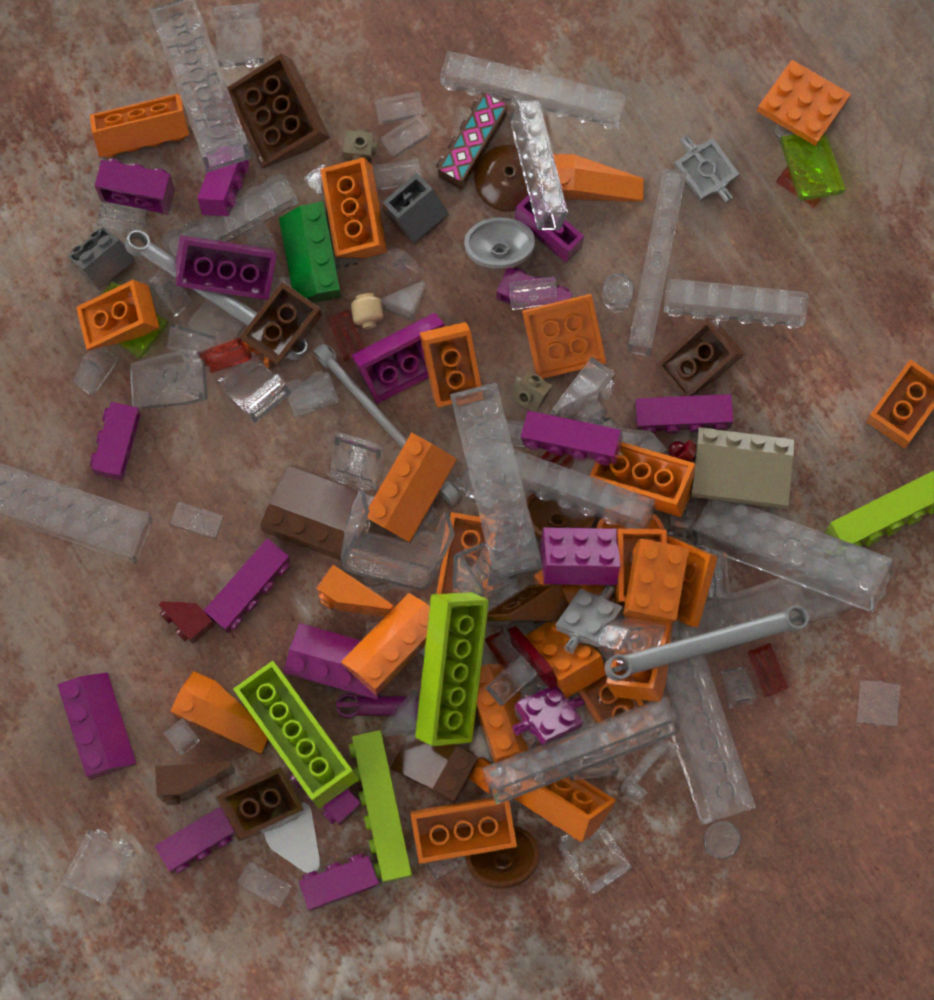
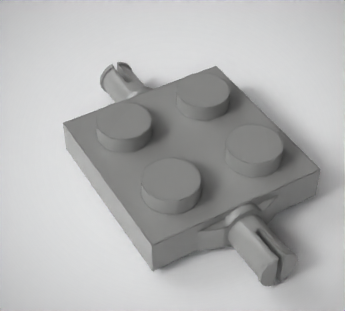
[674,135,739,203]
[556,585,624,653]

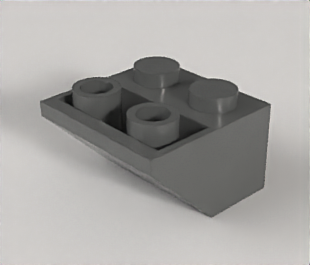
[382,173,449,244]
[67,227,134,290]

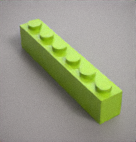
[349,730,412,884]

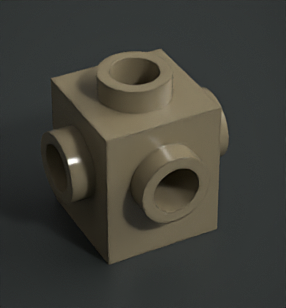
[343,129,378,163]
[511,371,553,412]

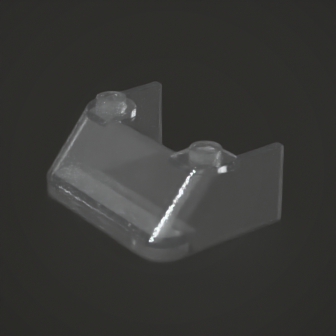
[340,490,455,590]

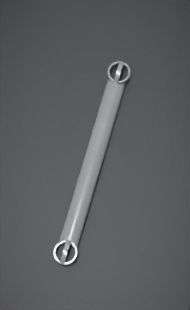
[125,230,307,360]
[313,344,462,507]
[605,605,809,681]

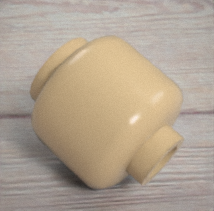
[351,293,383,329]

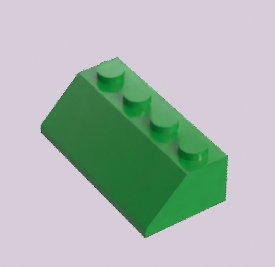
[279,201,341,303]

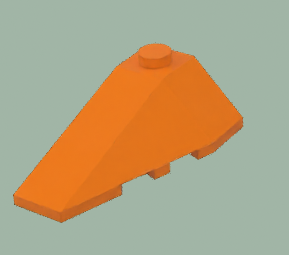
[550,154,644,202]
[170,671,269,755]

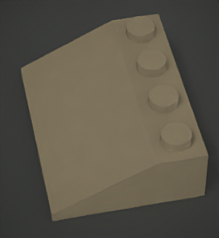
[691,427,794,509]

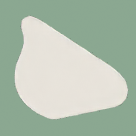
[264,803,320,873]

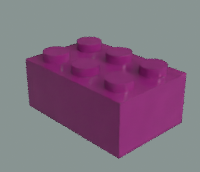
[94,159,175,215]
[540,527,620,585]

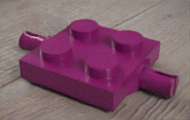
[513,686,584,745]

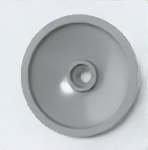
[464,217,535,269]

